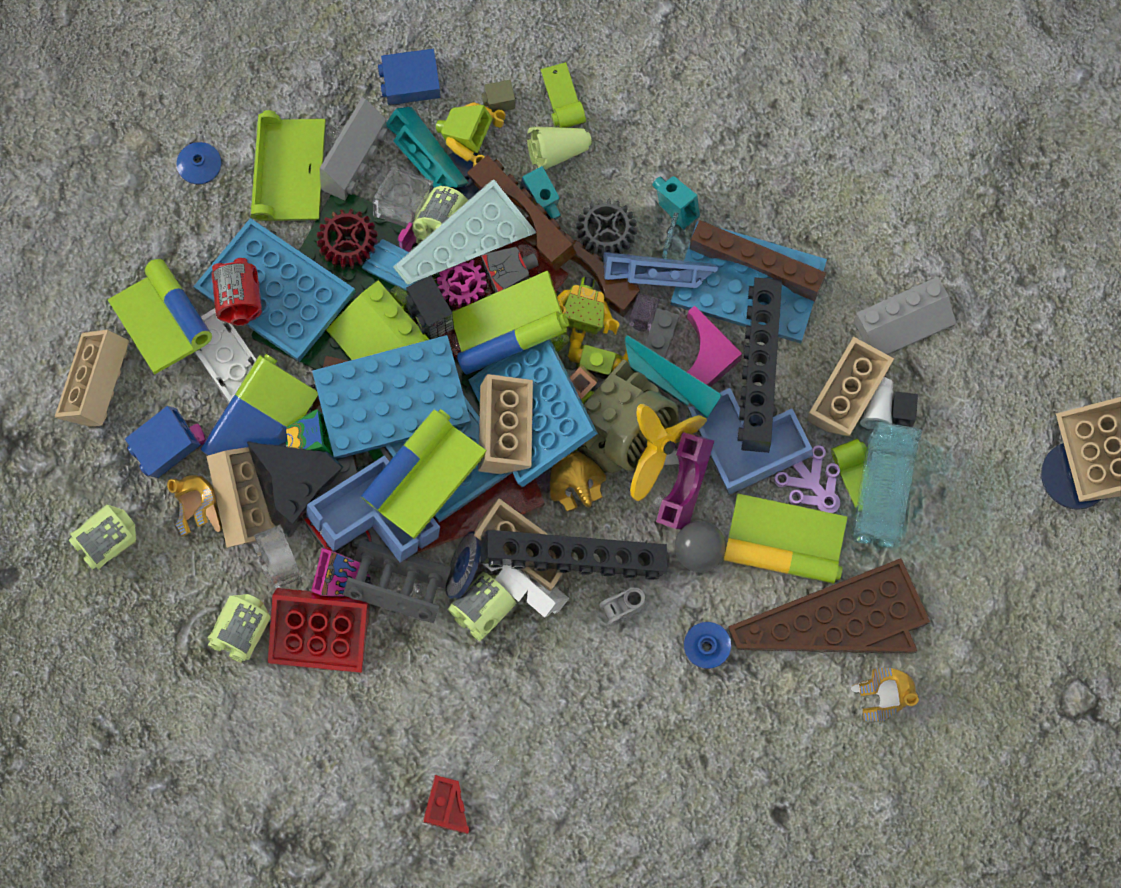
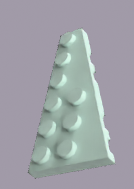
[393,180,536,285]

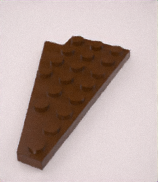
[728,558,930,654]

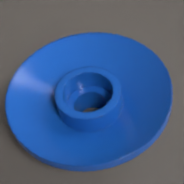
[176,142,221,185]
[684,622,731,669]

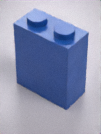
[378,48,441,105]
[125,406,201,478]

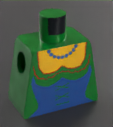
[279,409,334,457]

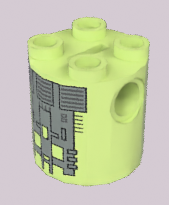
[412,186,468,244]
[69,505,136,570]
[447,572,517,642]
[207,594,271,663]

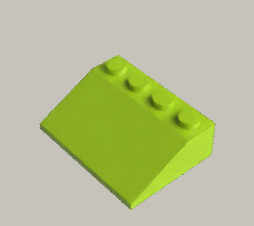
[326,280,429,360]

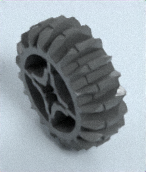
[576,198,637,259]

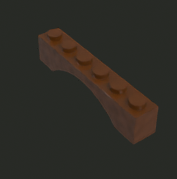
[467,155,577,271]
[517,216,640,317]
[689,220,826,302]

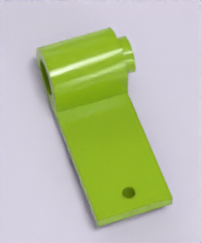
[540,62,586,128]
[831,439,883,513]

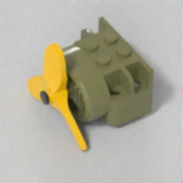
[577,359,707,501]

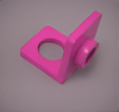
[398,222,417,252]

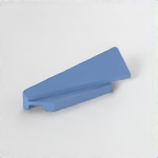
[603,252,718,288]

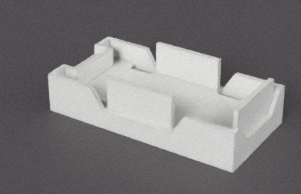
[194,308,256,403]
[479,556,569,617]

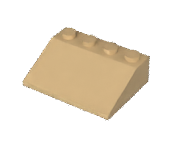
[1056,397,1121,502]

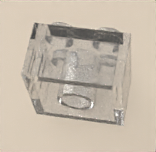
[373,167,433,227]
[253,524,302,588]

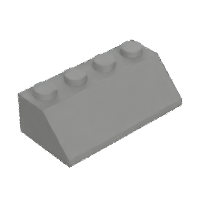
[320,98,388,201]
[854,277,956,355]

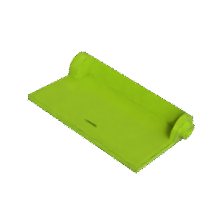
[251,110,326,221]

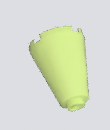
[527,126,592,170]

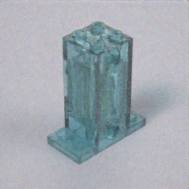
[851,421,922,548]

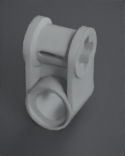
[599,587,645,626]

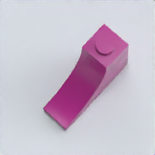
[687,306,742,387]

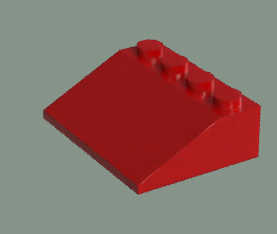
[268,588,370,673]

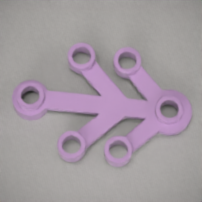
[774,445,840,514]

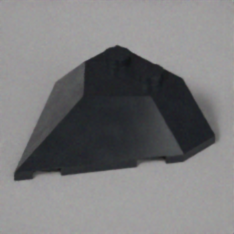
[247,441,343,537]

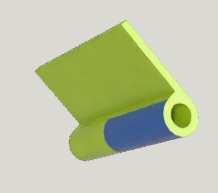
[361,409,487,539]

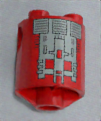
[211,258,262,326]

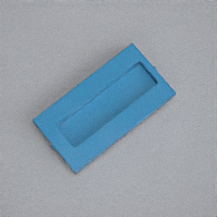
[362,239,426,291]

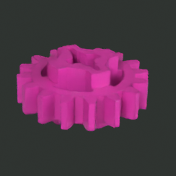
[437,260,487,308]

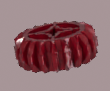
[317,209,378,269]

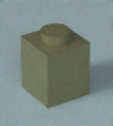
[481,79,515,112]

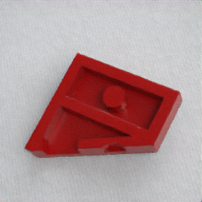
[422,775,469,834]

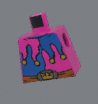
[311,548,371,596]

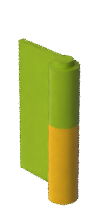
[724,494,847,584]

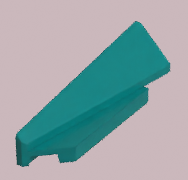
[386,107,468,188]
[624,335,722,418]

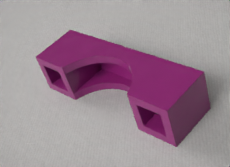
[656,432,714,529]

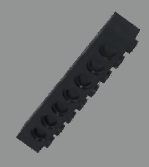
[737,277,782,453]
[481,530,668,580]

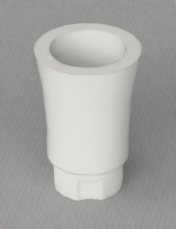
[860,377,894,431]

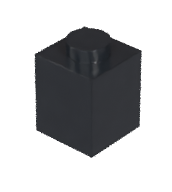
[892,391,918,429]

